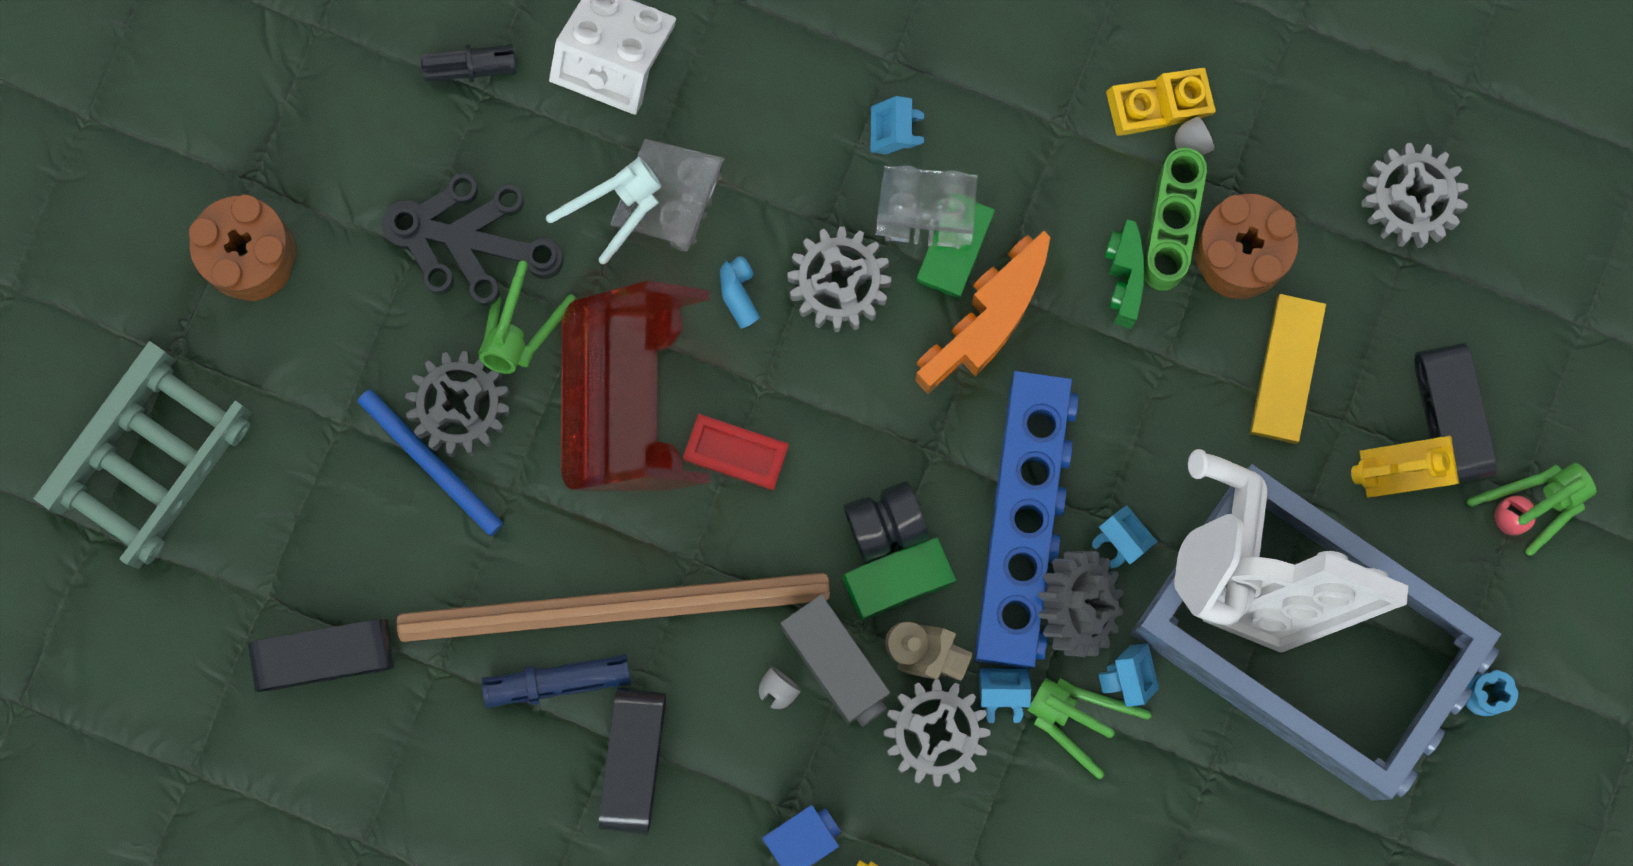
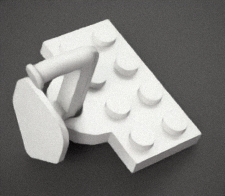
[1174,449,1408,653]

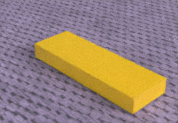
[1249,294,1326,444]

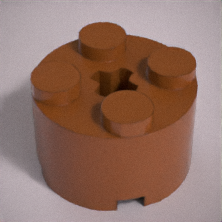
[1194,194,1298,299]
[189,195,297,301]

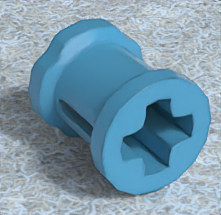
[1466,670,1519,716]

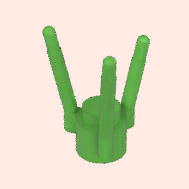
[478,260,576,374]
[1466,463,1597,556]
[1027,678,1152,779]

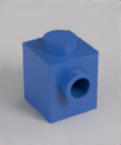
[762,805,842,866]

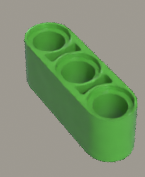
[1144,148,1207,291]

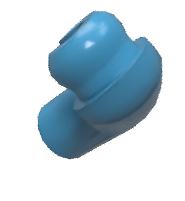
[719,256,761,329]

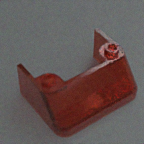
[561,281,710,491]

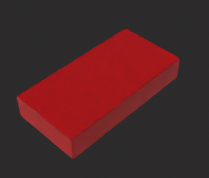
[683,414,789,491]

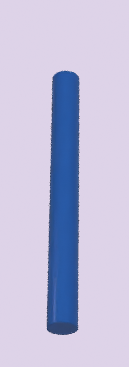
[357,389,504,537]

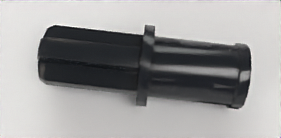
[420,44,516,82]

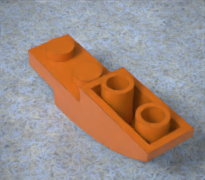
[915,231,1051,394]

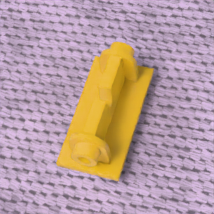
[1351,436,1459,498]

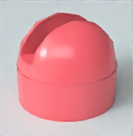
[1494,496,1536,535]

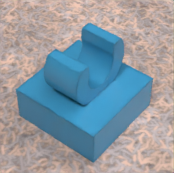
[870,96,924,155]
[1092,505,1157,569]
[1098,643,1159,707]
[979,668,1031,723]

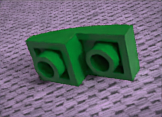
[1104,219,1144,329]
[842,537,956,621]

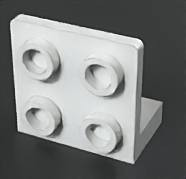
[549,0,676,115]

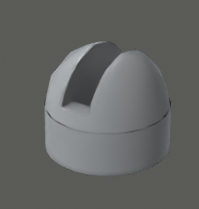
[1175,116,1214,156]
[758,667,802,710]

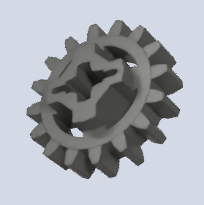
[405,351,512,457]
[1038,551,1124,657]

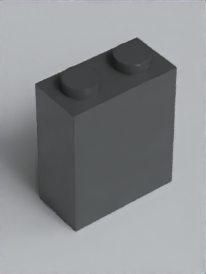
[781,594,890,727]

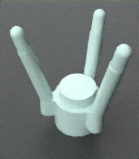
[546,157,662,264]

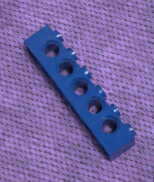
[973,371,1079,670]

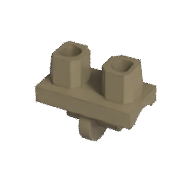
[885,621,972,680]

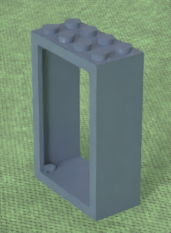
[1130,464,1501,801]

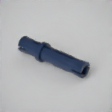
[481,654,631,709]

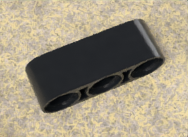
[1414,343,1497,487]
[248,619,395,692]
[599,687,666,835]

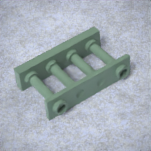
[33,341,253,569]

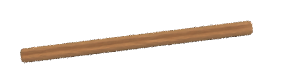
[397,573,830,642]

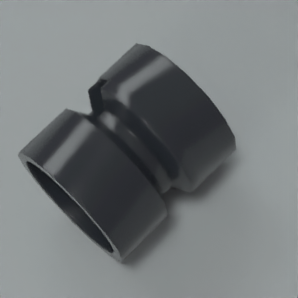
[843,481,929,563]

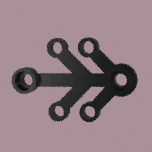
[382,173,564,306]

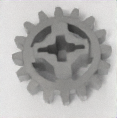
[1361,143,1468,248]
[788,227,891,332]
[884,679,990,787]

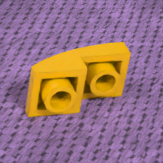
[1106,67,1216,136]

